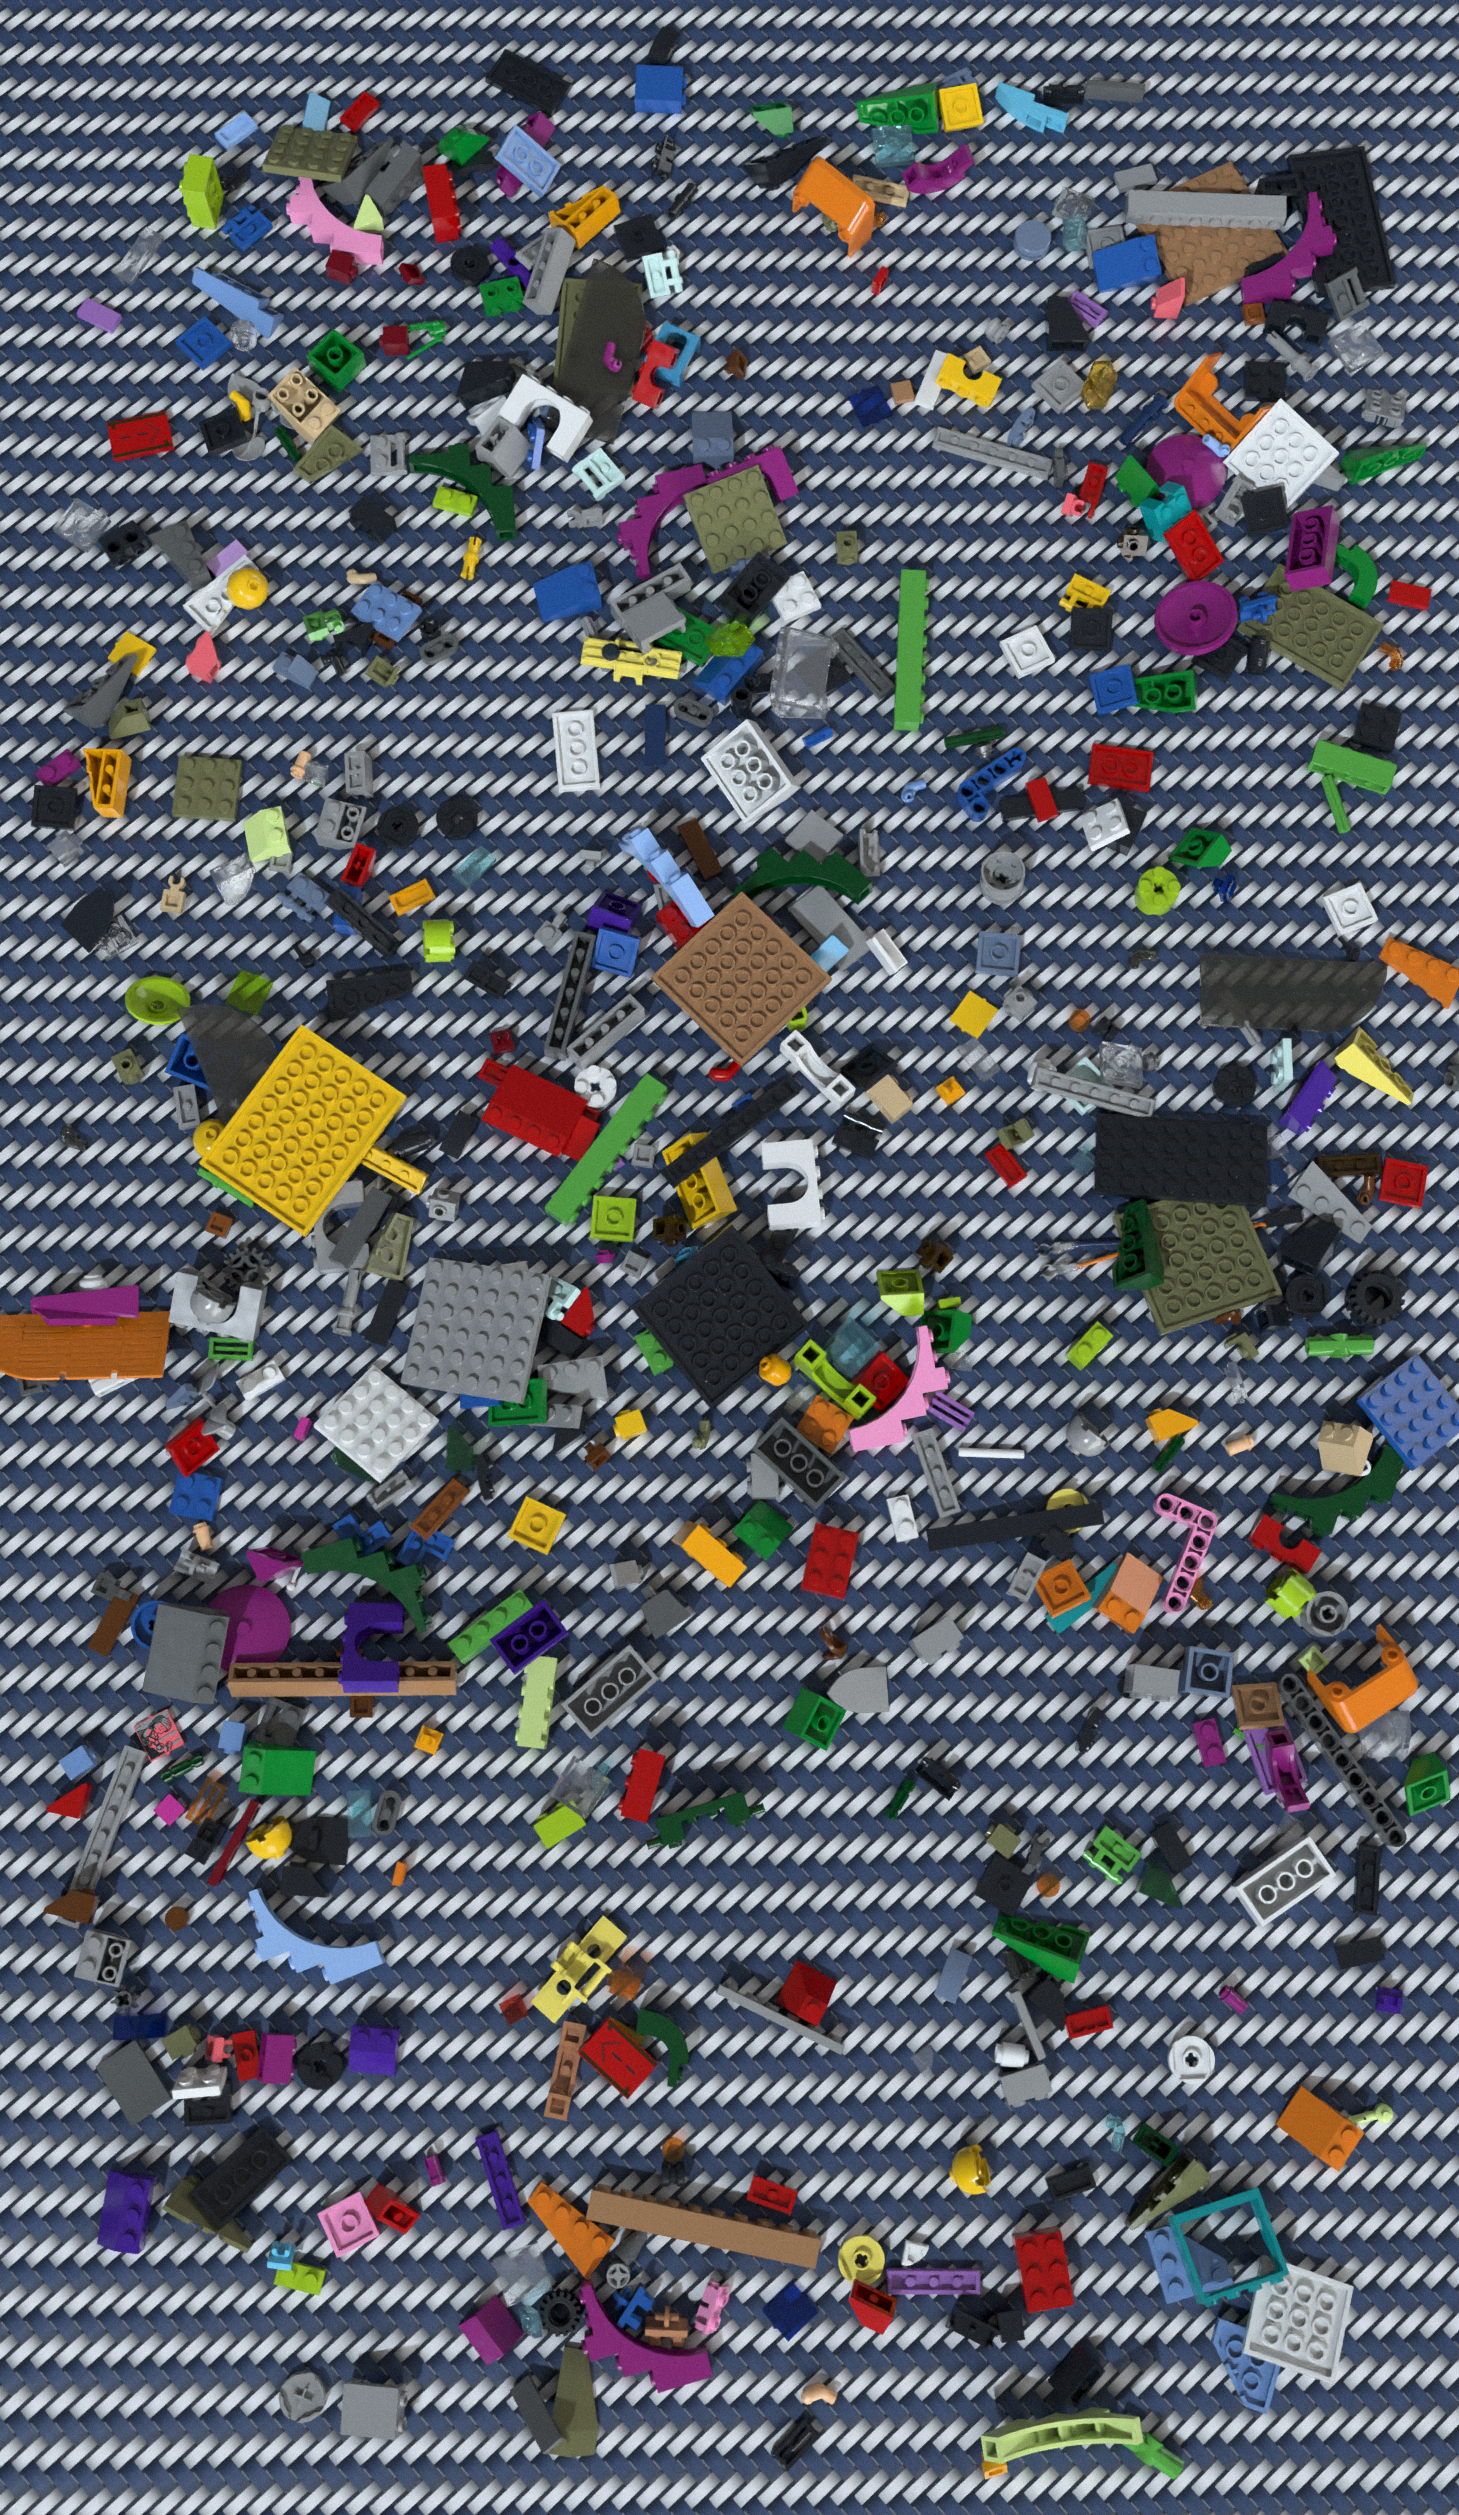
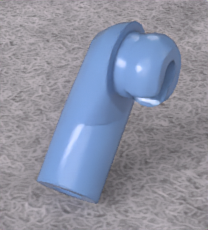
[901,778,926,803]

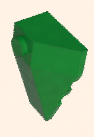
[992,1916,1091,1984]

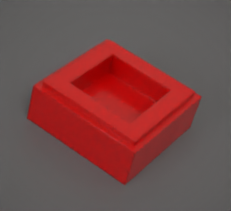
[871,266,889,295]

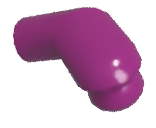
[603,342,622,372]

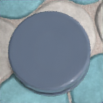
[1013,220,1051,261]

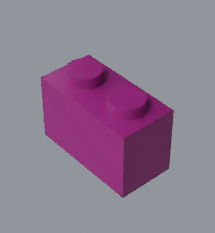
[257,2032,297,2084]

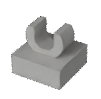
[580,850,603,870]

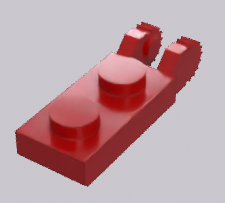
[1076,462,1109,519]

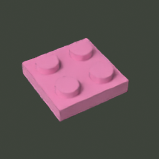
[317,2190,381,2258]

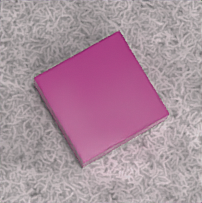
[294,1416,313,1442]
[153,1793,186,1826]

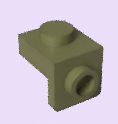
[364,655,400,688]
[996,1118,1035,1150]

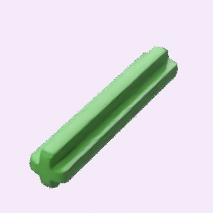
[1321,775,1351,834]

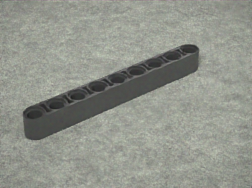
[1275,1674,1407,1847]

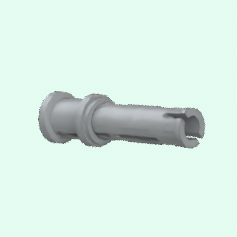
[1266,330,1318,382]
[332,1269,363,1336]

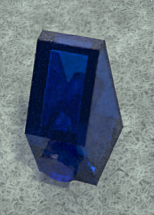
[113,2013,166,2040]

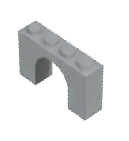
[311,1180,371,1275]
[168,1267,268,1342]

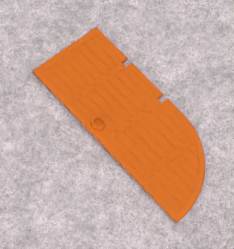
[0,1311,171,1380]

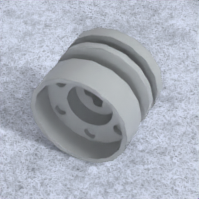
[980,851,1025,905]

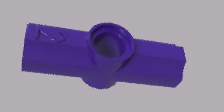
[490,237,533,291]

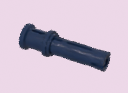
[1118,393,1169,446]

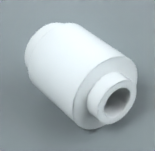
[994,2042,1029,2069]

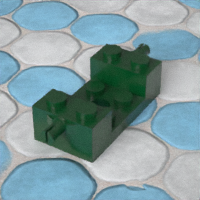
[646,1791,765,1850]

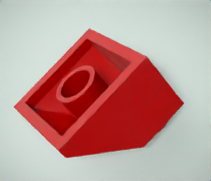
[775,1960,837,2026]

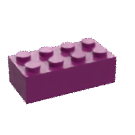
[1284,505,1340,591]

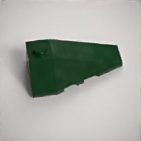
[1112,1199,1165,1290]

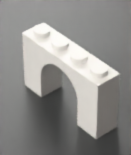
[497,374,593,463]
[761,1139,825,1231]

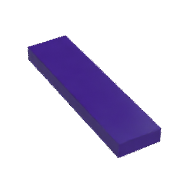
[475,2129,526,2231]

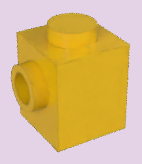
[612,1409,647,1441]

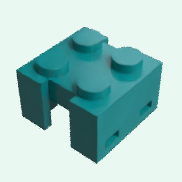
[1139,481,1192,544]

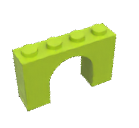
[793,1339,876,1421]

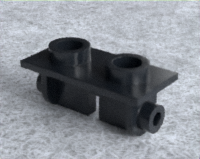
[1043,83,1084,105]
[650,135,676,180]
[742,671,784,695]
[914,1756,962,1801]

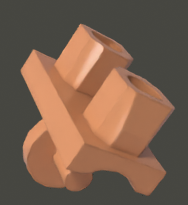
[645,2306,688,2347]

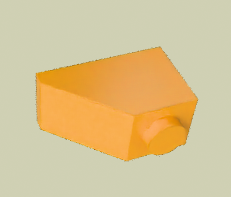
[1145,1408,1199,1444]

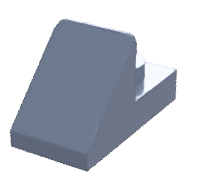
[272,651,319,690]

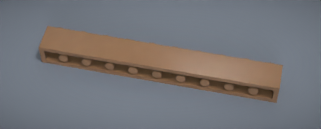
[228,1661,458,1697]
[586,2184,821,2269]

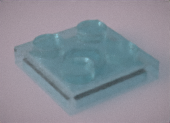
[871,125,915,168]

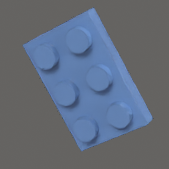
[494,124,561,198]
[350,581,422,642]

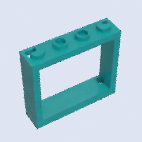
[1167,2187,1289,2307]

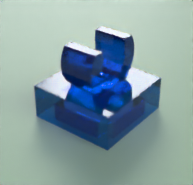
[1212,874,1237,904]

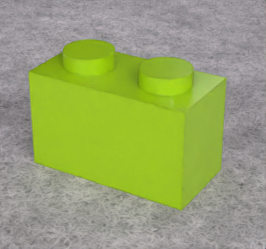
[1065,1321,1113,1371]
[533,1799,587,1849]

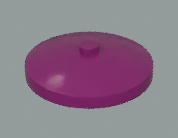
[1145,435,1226,511]
[1154,581,1238,656]
[207,1584,292,1672]

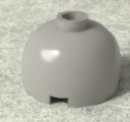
[190,1284,236,1325]
[1066,1414,1110,1457]

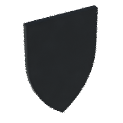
[60,891,114,953]
[288,1817,352,1866]

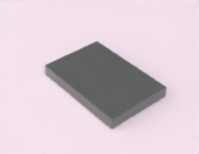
[96,2039,173,2126]

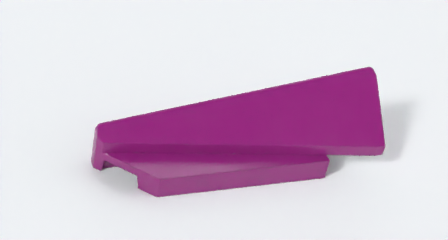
[495,112,555,198]
[30,1285,140,1325]

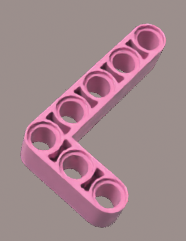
[1153,1493,1218,1614]

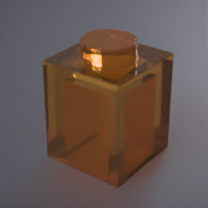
[606,1968,642,2001]

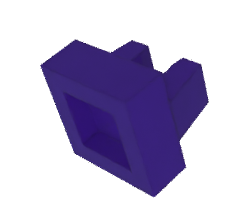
[1375,1986,1403,2014]

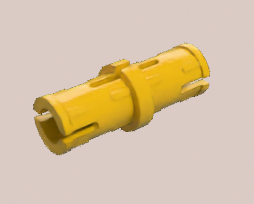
[461,537,482,580]

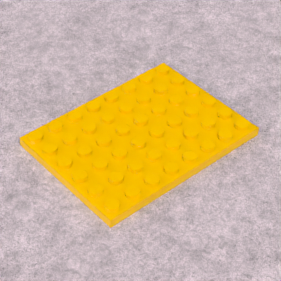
[199,1024,407,1238]

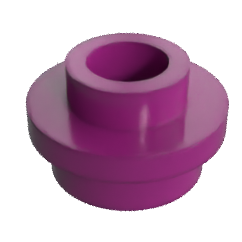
[594,1249,616,1264]

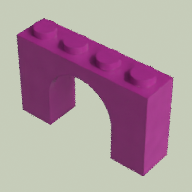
[703,445,799,503]

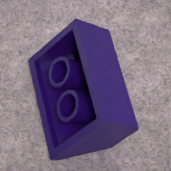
[1278,1060,1337,1136]
[490,1599,569,1675]
[97,2170,156,2254]

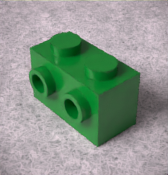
[479,276,524,317]

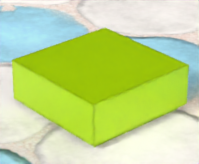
[937,1297,961,1310]

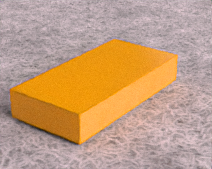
[388,878,436,917]

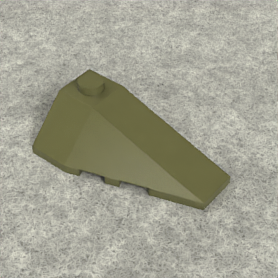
[1124,2152,1210,2231]
[162,2175,253,2253]
[547,2345,599,2457]

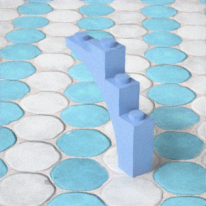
[618,826,715,928]
[247,1888,386,1985]

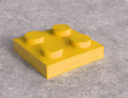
[937,83,984,133]
[507,1496,566,1555]

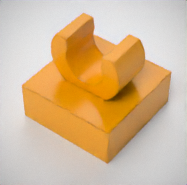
[935,1076,965,1106]
[414,1725,444,1755]
[981,2451,1008,2479]

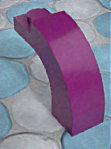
[902,144,975,194]
[1265,1728,1310,1813]

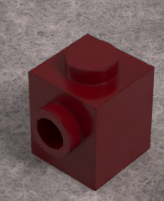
[325,250,358,285]
[379,325,409,356]

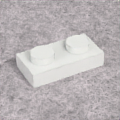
[236,1360,286,1402]
[886,1494,919,1543]

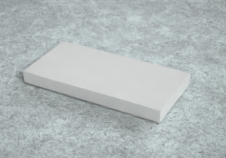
[552,709,600,793]

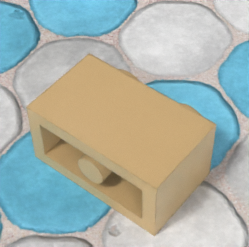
[865,1075,913,1124]

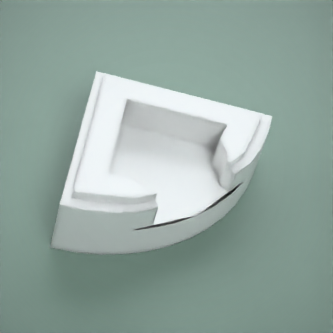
[901,2239,929,2266]

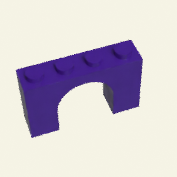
[338,1603,405,1693]

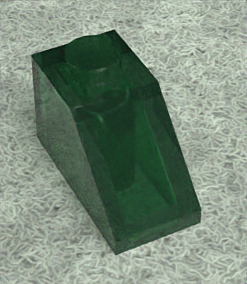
[445,1425,478,1473]
[332,1446,375,1484]
[1135,1863,1183,1909]

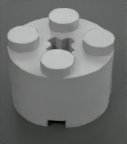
[1300,1591,1351,1637]

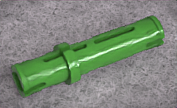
[197,1166,256,1209]

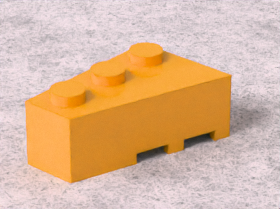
[83,748,132,818]
[671,1520,747,1588]

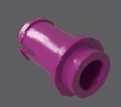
[1218,1985,1249,2014]
[423,2153,447,2187]

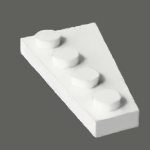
[183,555,259,637]

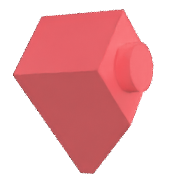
[1150,278,1185,319]

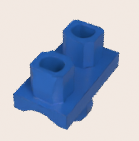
[1238,591,1277,624]
[613,2282,654,2331]

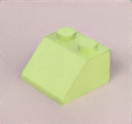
[243,806,292,862]

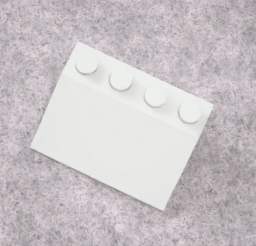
[701,719,801,824]

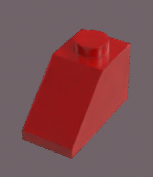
[561,1286,596,1339]
[364,2183,420,2234]
[848,2279,898,2335]

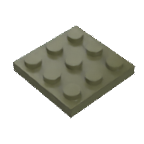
[172,755,243,822]

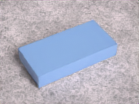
[214,111,258,151]

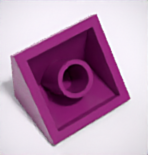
[246,1546,304,1583]
[459,2294,525,2365]

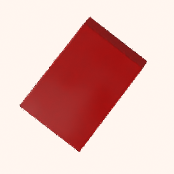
[340,842,376,888]
[45,1783,93,1819]

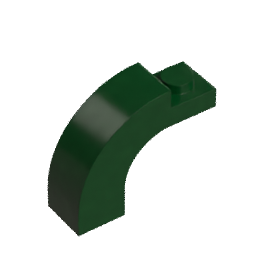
[636,2008,689,2087]

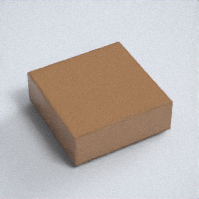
[890,380,915,405]

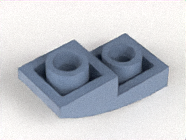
[1006,406,1036,448]
[934,1948,972,2004]

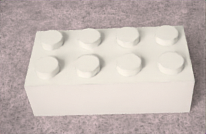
[1230,1835,1336,1927]

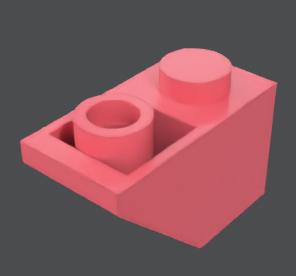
[185,631,221,684]

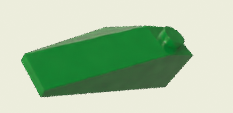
[856,82,939,134]
[1340,444,1427,486]
[1132,670,1198,713]

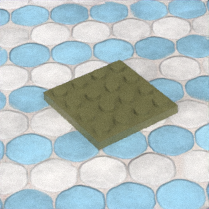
[262,125,358,183]
[682,465,787,575]

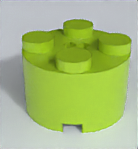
[1134,866,1181,915]
[422,919,455,963]
[1263,1567,1317,1619]

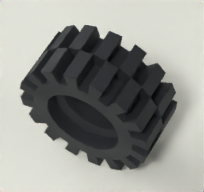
[538,2288,582,2337]

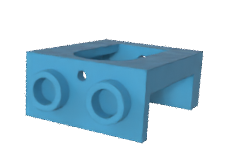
[644,322,700,387]

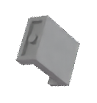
[621,593,687,655]
[340,2378,408,2440]

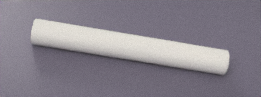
[958,1448,1024,1459]

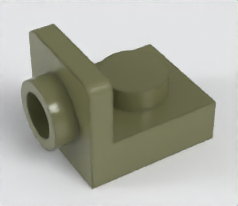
[1224,1332,1259,1361]

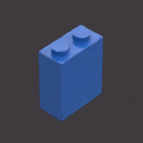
[635,65,687,114]

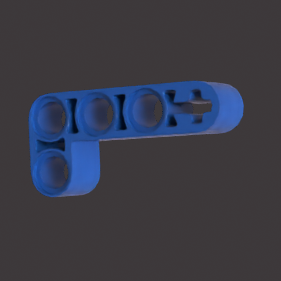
[956,747,1026,822]

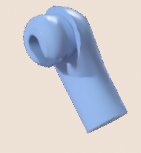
[1202,434,1231,458]

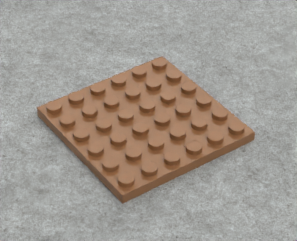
[1136,161,1288,307]
[651,892,832,1067]

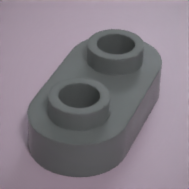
[420,633,459,665]
[674,697,713,727]
[372,1790,402,1836]

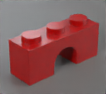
[632,339,680,409]
[1247,1514,1322,1575]

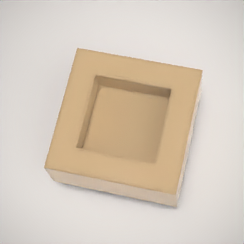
[963,346,991,375]

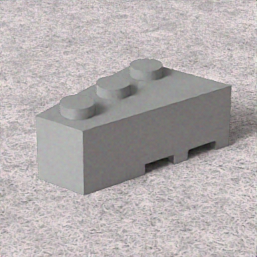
[537,1356,609,1402]

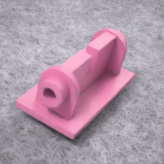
[694,2280,729,2334]

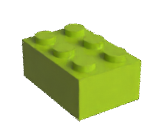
[179,154,224,230]

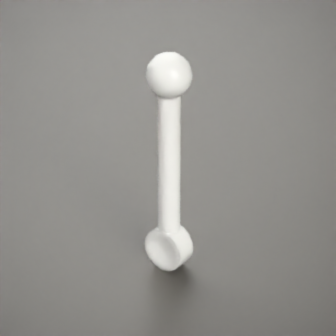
[286,1546,310,1591]

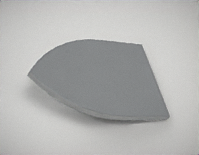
[827,1667,889,1713]

